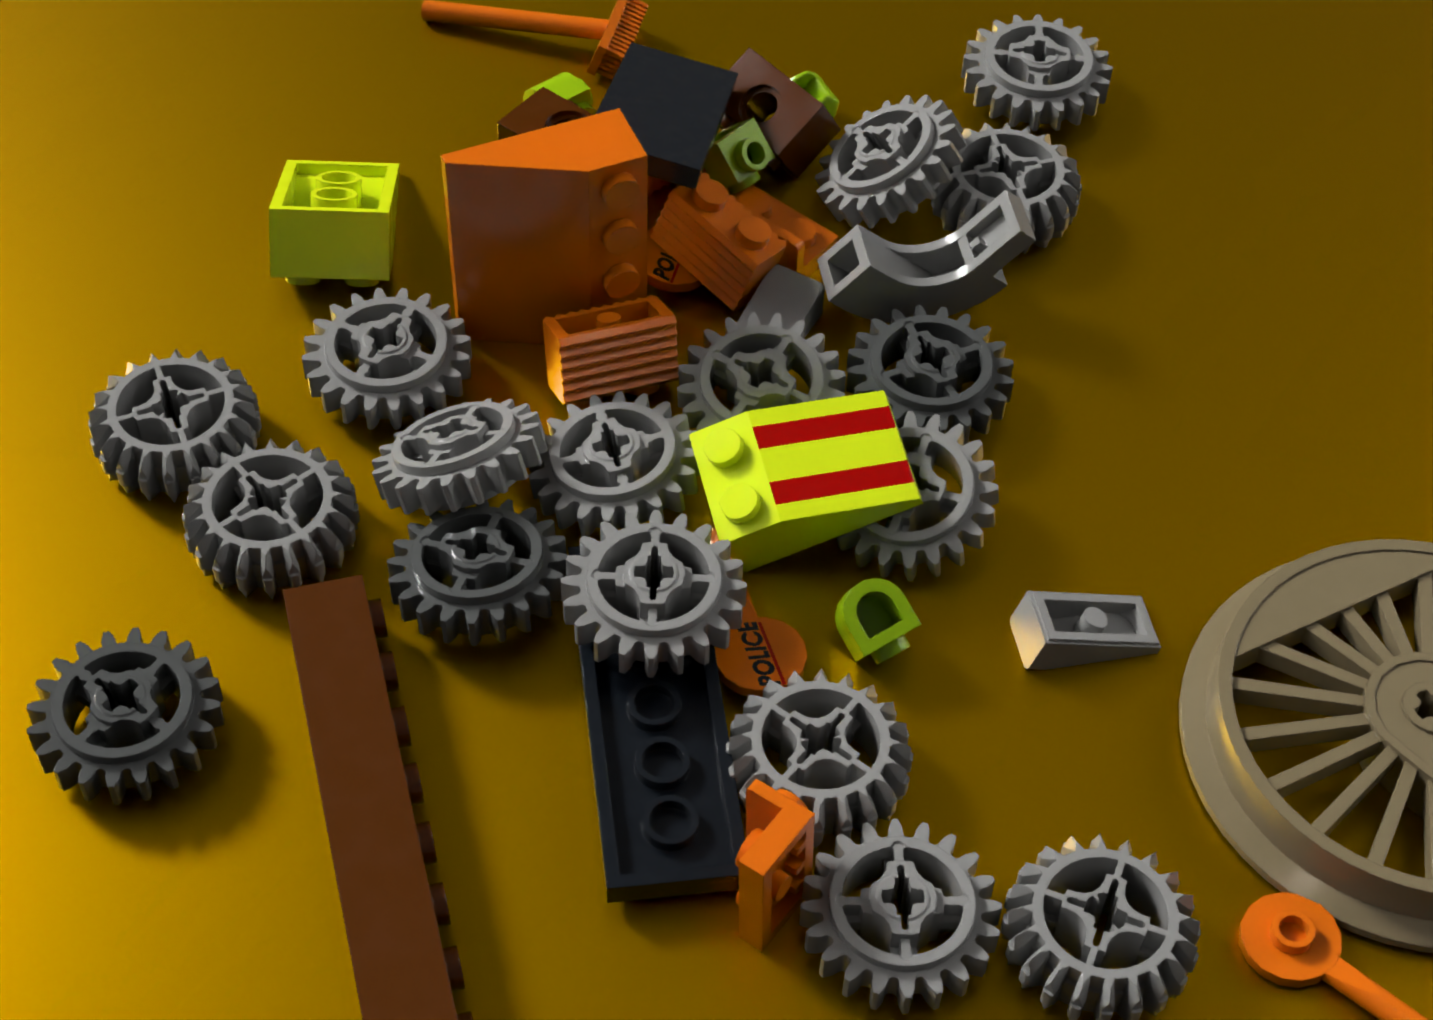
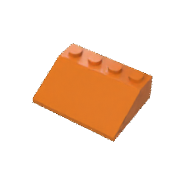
[441,108,648,344]

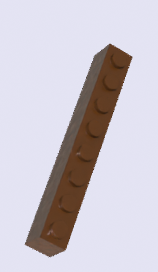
[282,574,473,1020]

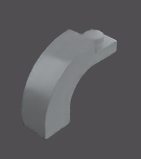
[817,190,1036,323]

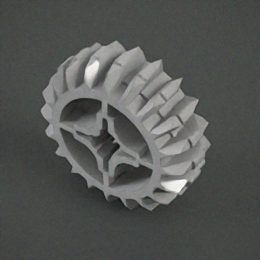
[930,122,1082,254]
[88,349,262,503]
[182,438,360,599]
[726,668,913,850]
[1001,834,1201,1020]

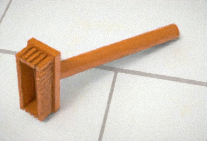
[421,0,649,80]

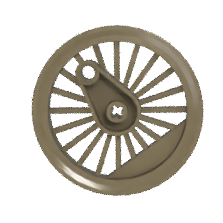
[1179,539,1433,953]

